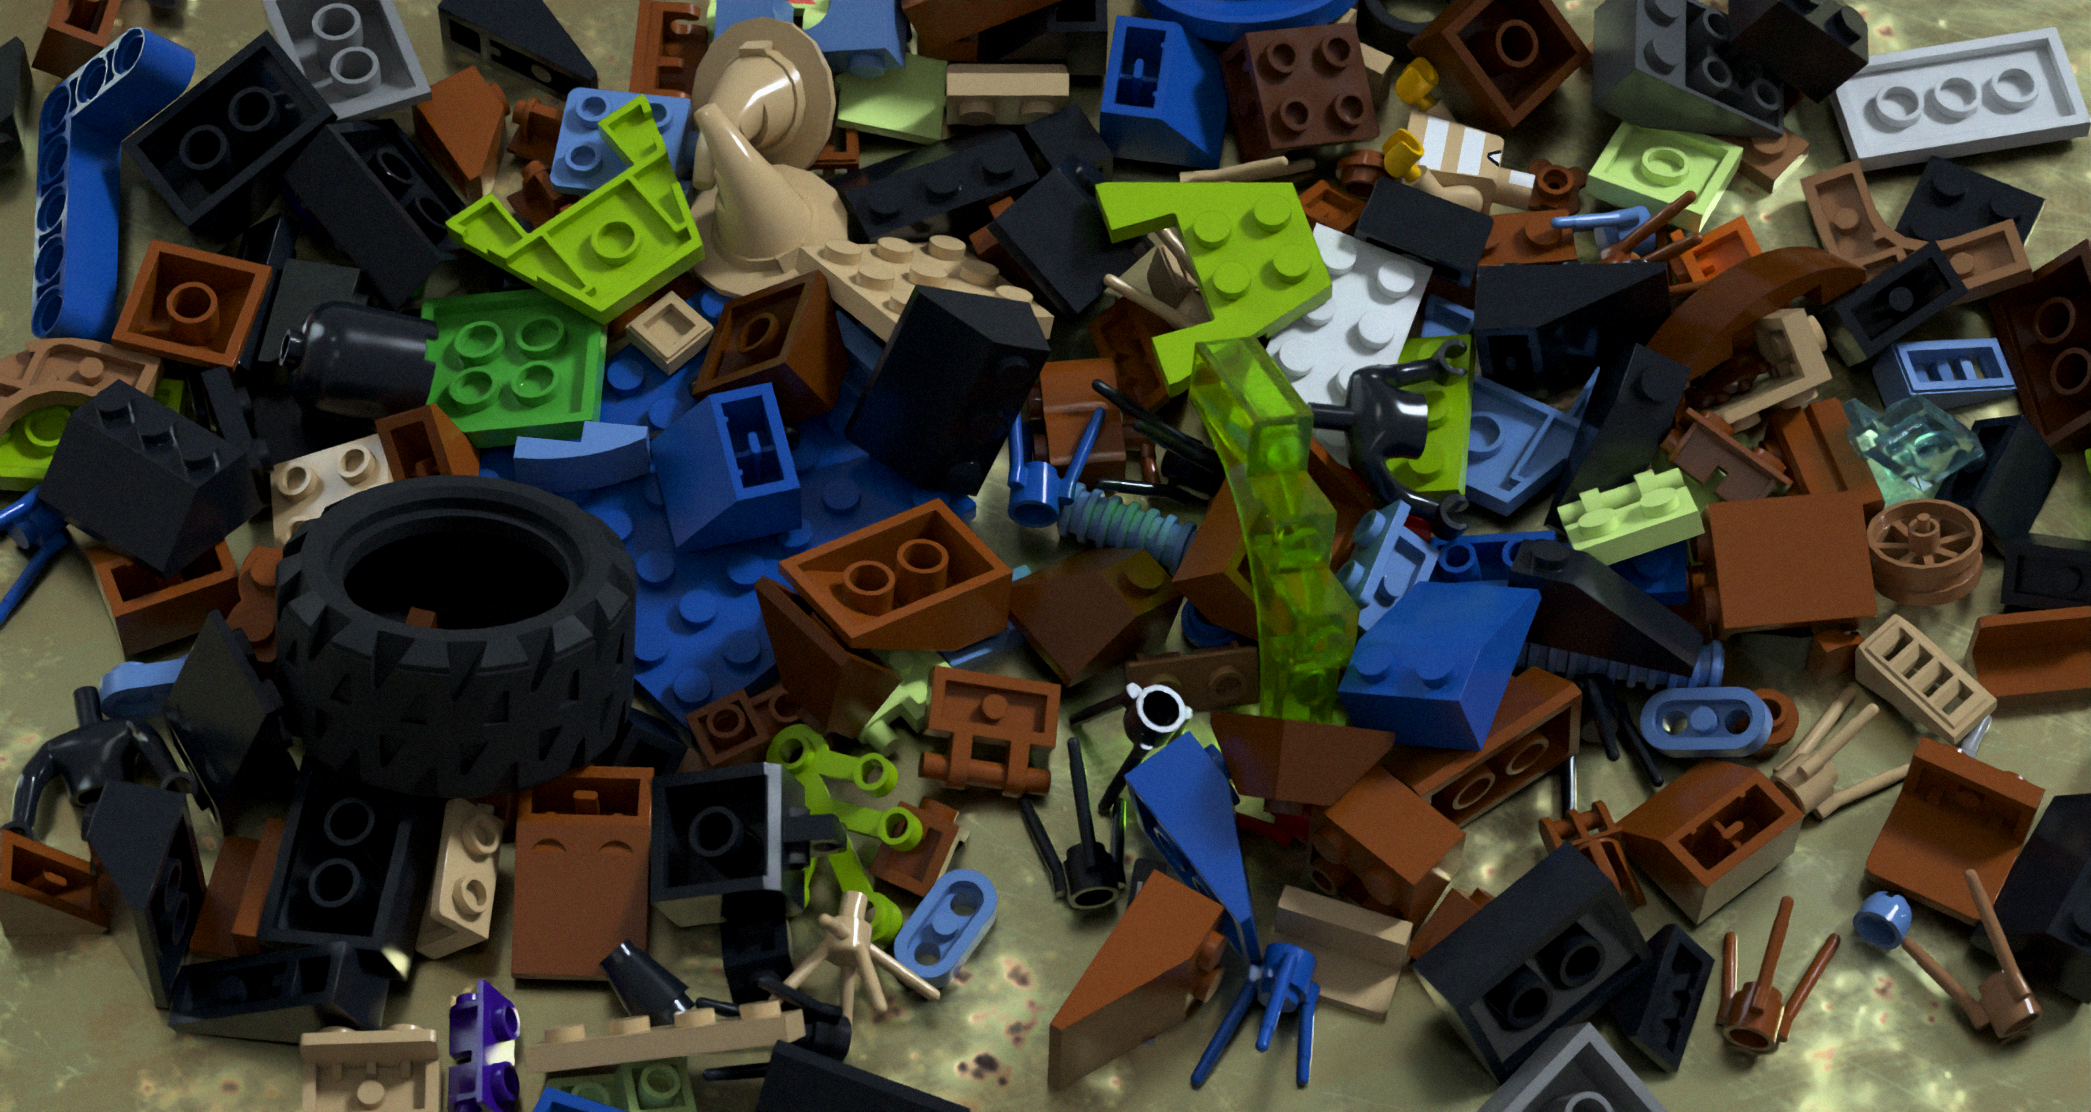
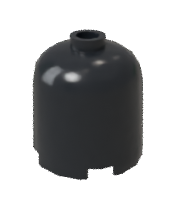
[279,301,439,434]

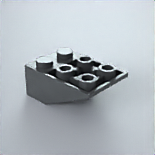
[1592,0,1784,139]

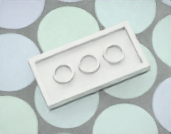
[1829,27,2091,172]
[1231,223,1433,470]

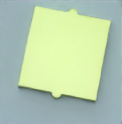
[833,52,948,145]

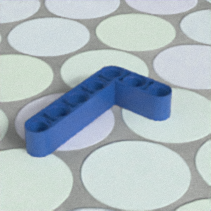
[31,26,196,344]

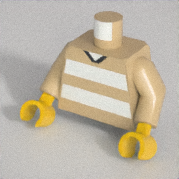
[1382,57,1535,215]

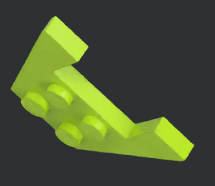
[445,93,706,325]
[1095,182,1332,398]

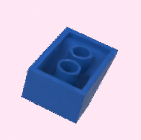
[1337,581,1542,751]
[1124,731,1262,968]

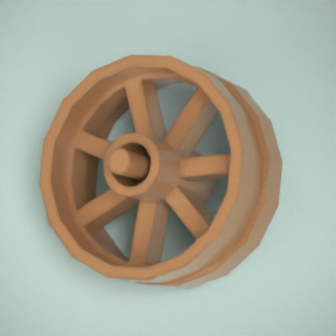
[1866,498,1983,607]

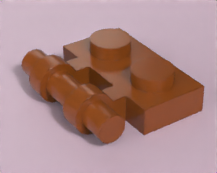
[918,665,1061,799]

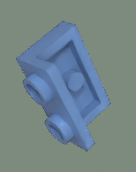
[1324,499,1440,642]

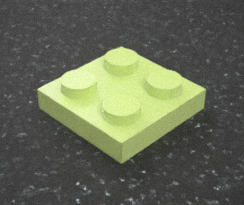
[1584,119,1744,233]

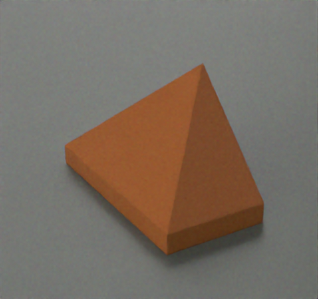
[1088,296,1175,414]

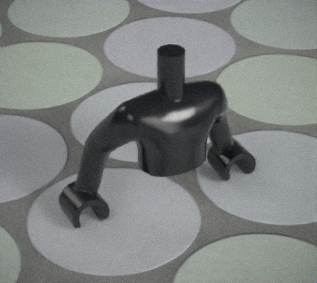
[1304,339,1469,541]
[0,686,209,844]

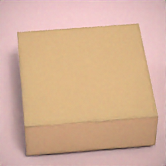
[625,290,714,376]

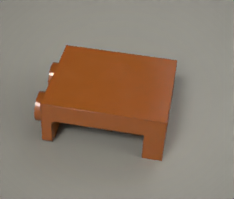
[1690,490,1878,641]

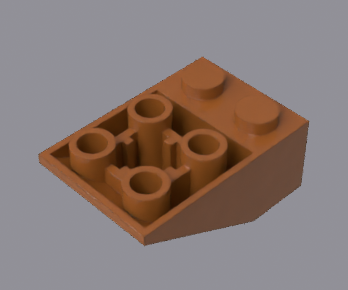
[511,766,655,981]

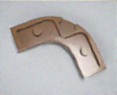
[1800,160,2034,307]
[0,338,165,439]

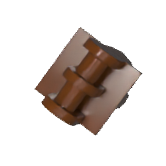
[1538,800,1647,913]

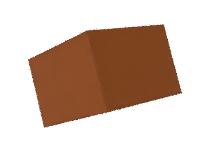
[374,403,481,481]
[0,829,109,937]

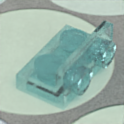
[1843,393,1985,492]

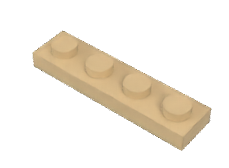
[523,1000,806,1074]

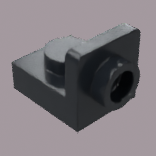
[720,914,801,1011]

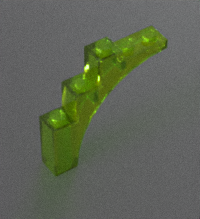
[1188,336,1360,725]

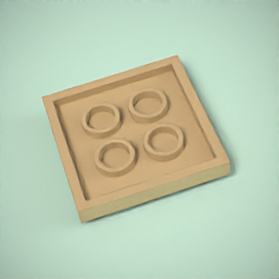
[795,235,1054,343]

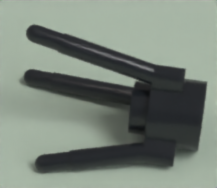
[1091,379,1227,506]
[1562,673,1664,819]
[1068,683,1193,813]
[1018,737,1127,909]
[695,975,852,1082]

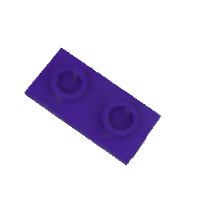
[447,979,520,1112]

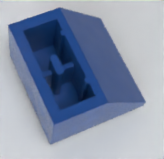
[1099,15,1229,170]
[650,382,802,555]

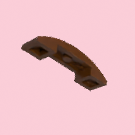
[1645,246,1866,382]

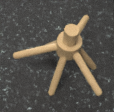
[768,891,940,1052]

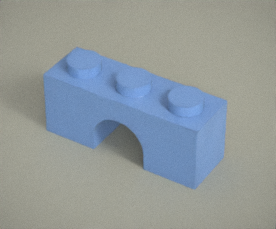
[714,0,907,78]

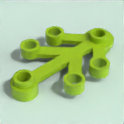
[766,724,923,950]

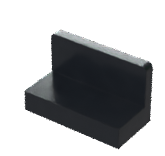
[1354,176,1494,289]
[1934,414,2062,557]
[2000,533,2091,610]

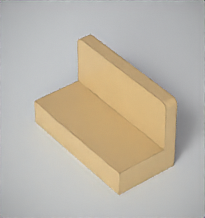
[1270,884,1413,1020]

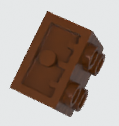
[1218,22,1380,164]

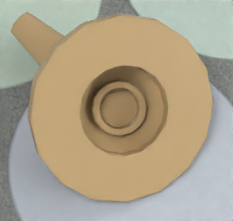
[691,17,836,191]
[690,103,849,299]

